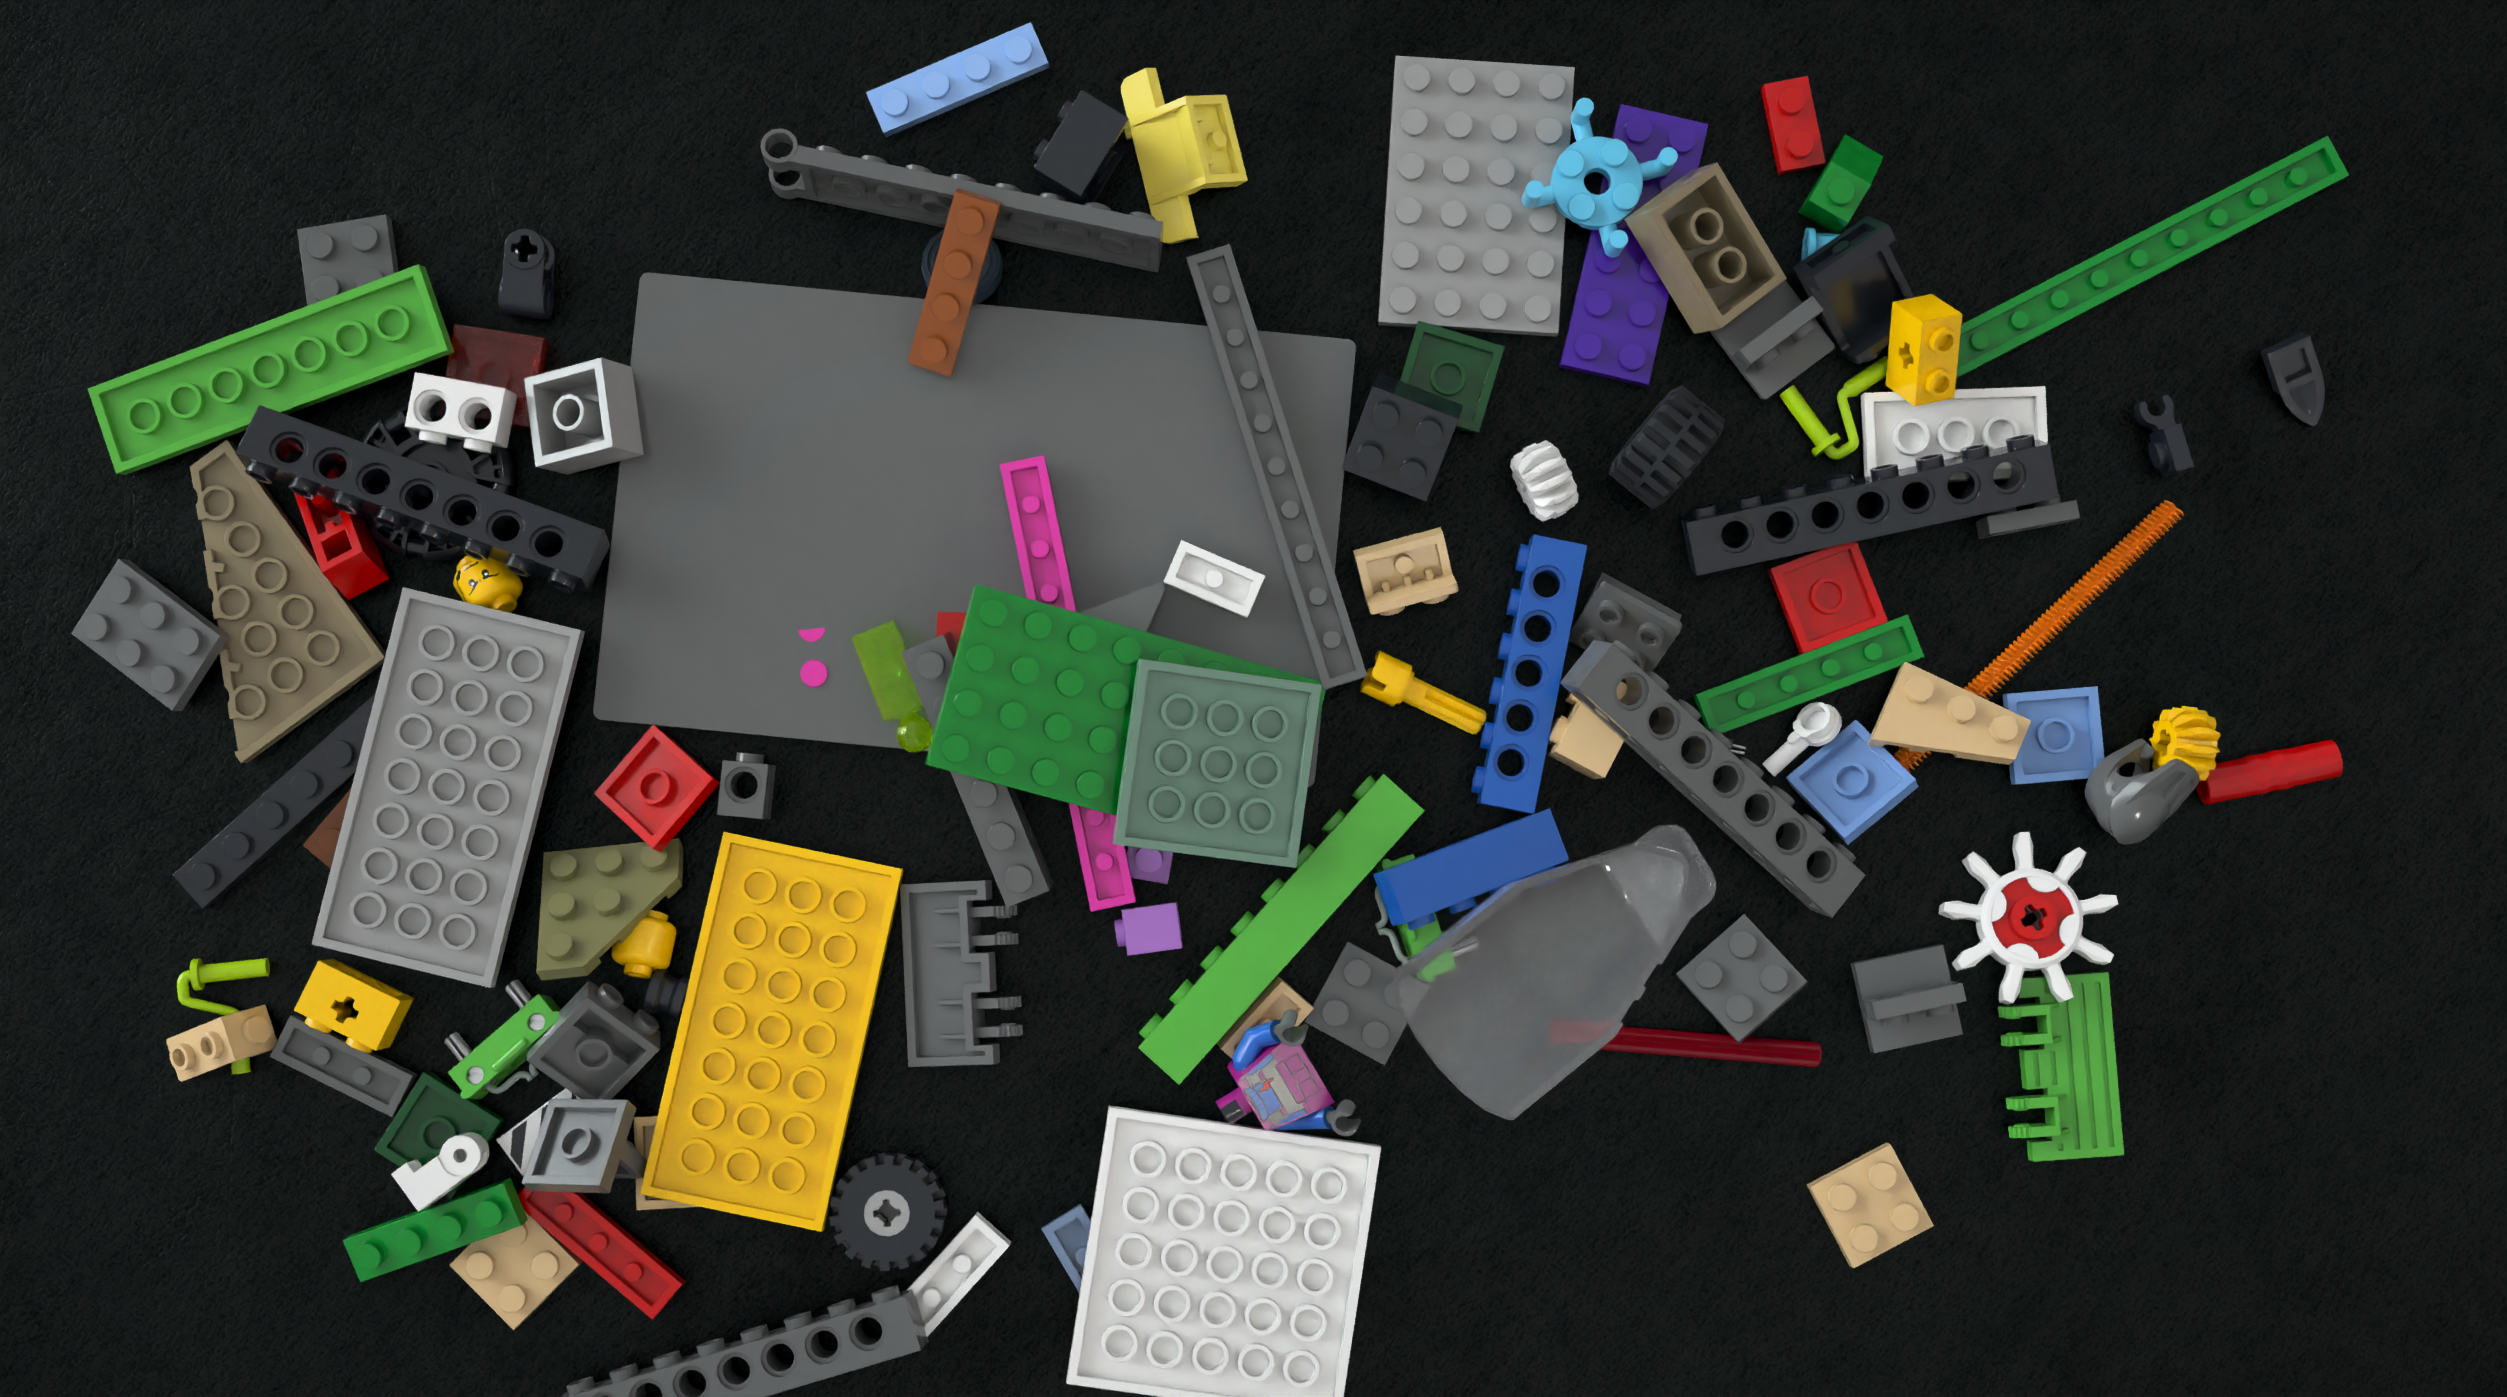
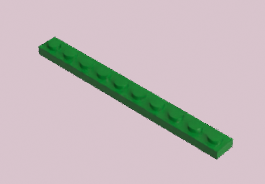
[1956,136,2349,378]

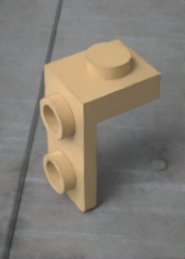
[166,1005,277,1082]

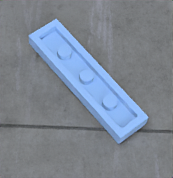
[866,22,1050,137]

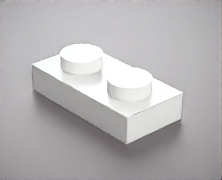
[1164,540,1265,619]

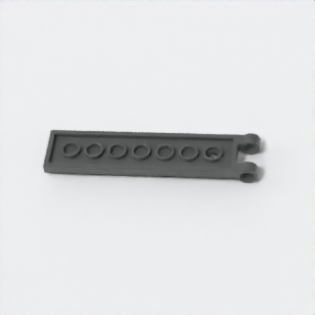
[760,128,1163,273]

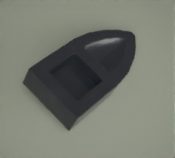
[2260,332,2325,426]

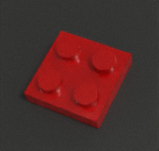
[1767,541,1888,655]
[594,724,720,853]

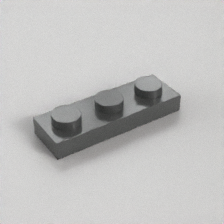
[270,1014,418,1117]

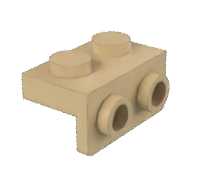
[1353,527,1459,616]

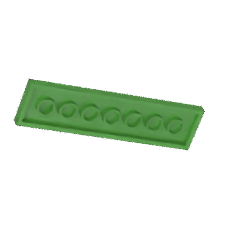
[88,264,454,475]

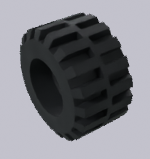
[1609,385,1725,509]

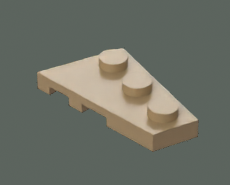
[1867,662,2031,765]

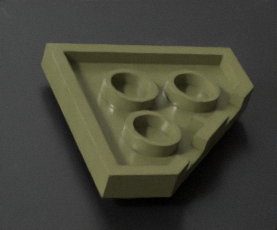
[536,838,683,981]

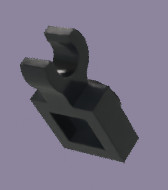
[2134,395,2194,477]

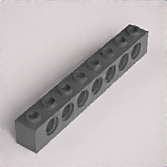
[1560,639,1865,918]
[561,1285,929,1397]

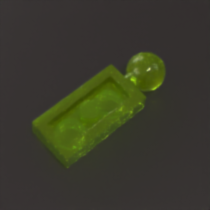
[851,620,933,753]

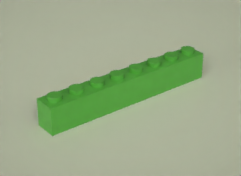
[1138,774,1425,1084]

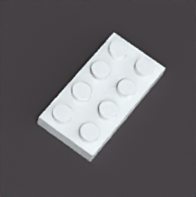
[1861,386,2048,483]

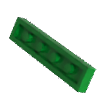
[1693,614,1924,734]

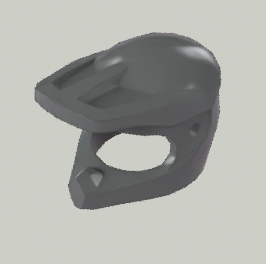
[2085,739,2200,845]

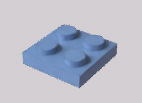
[2002,686,2105,785]
[1786,720,1919,845]

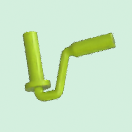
[1779,356,1888,460]
[177,958,270,1074]

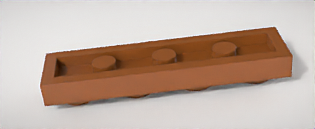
[907,188,1002,377]

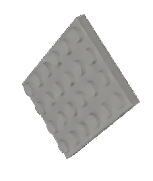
[1378,56,1575,337]

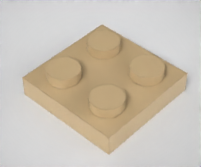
[1807,1142,1934,1269]
[450,1212,583,1330]

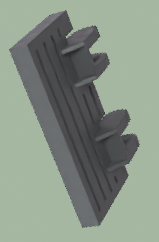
[900,880,1023,1067]

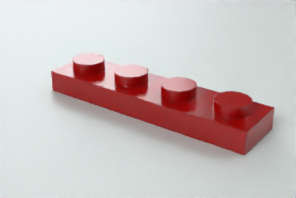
[518,1186,686,1320]

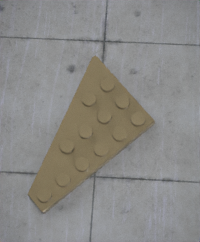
[190,440,386,763]

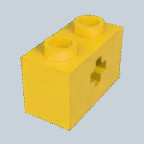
[1885,294,1962,406]
[294,959,414,1053]

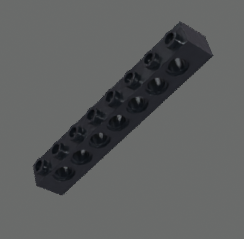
[235,405,610,593]
[1680,434,2059,576]

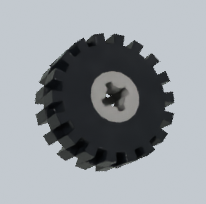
[829,1150,949,1271]

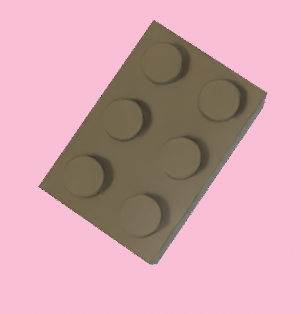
[1624,162,1787,334]

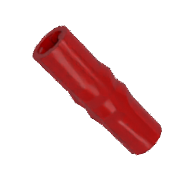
[2196,740,2343,805]

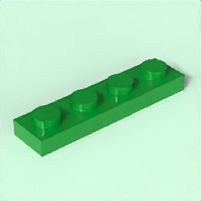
[343,1178,528,1282]

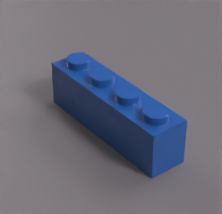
[1373,808,1569,930]

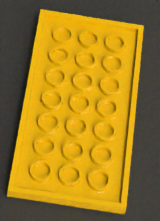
[640,832,904,1232]

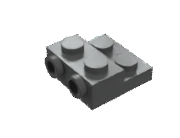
[527,980,661,1100]

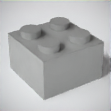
[524,358,644,475]

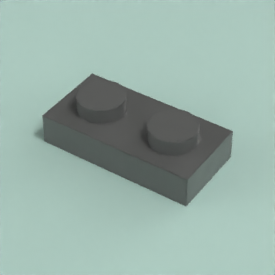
[1975,495,2080,539]

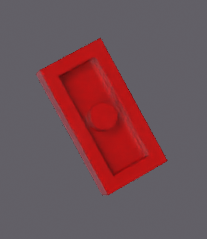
[1761,76,1826,176]

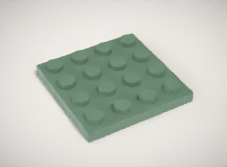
[1112,659,1322,868]

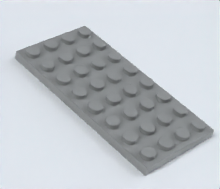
[311,587,585,988]

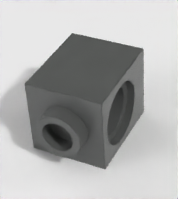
[717,752,776,819]

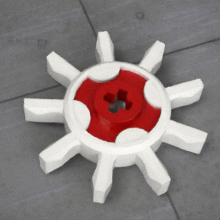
[1939,832,2118,1005]

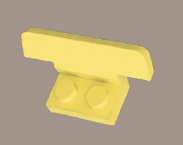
[1121,68,1248,244]

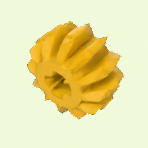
[2149,706,2221,781]

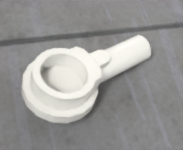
[1762,702,1842,777]

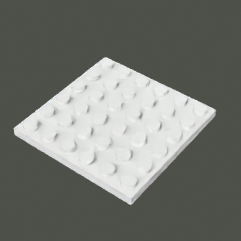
[1066,1105,1381,1397]

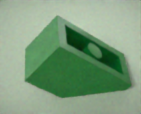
[1799,134,1884,234]

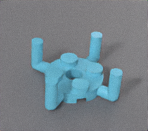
[1522,98,1678,258]

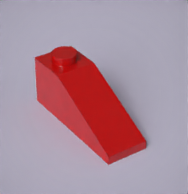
[294,467,389,600]

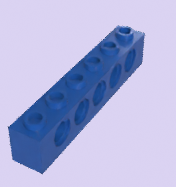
[1471,535,1587,814]

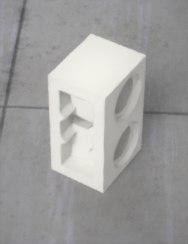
[405,372,517,453]

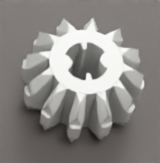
[1510,440,1579,521]

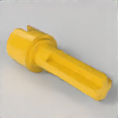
[1360,651,1487,734]

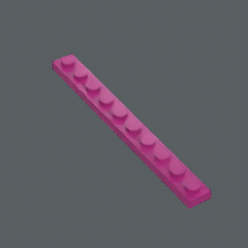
[999,455,1136,911]

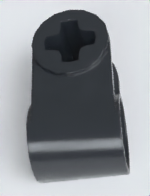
[498,228,556,319]

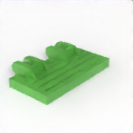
[1998,971,2124,1162]

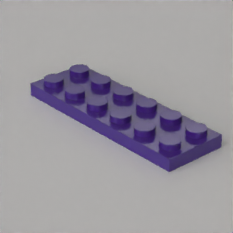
[1559,104,1708,387]

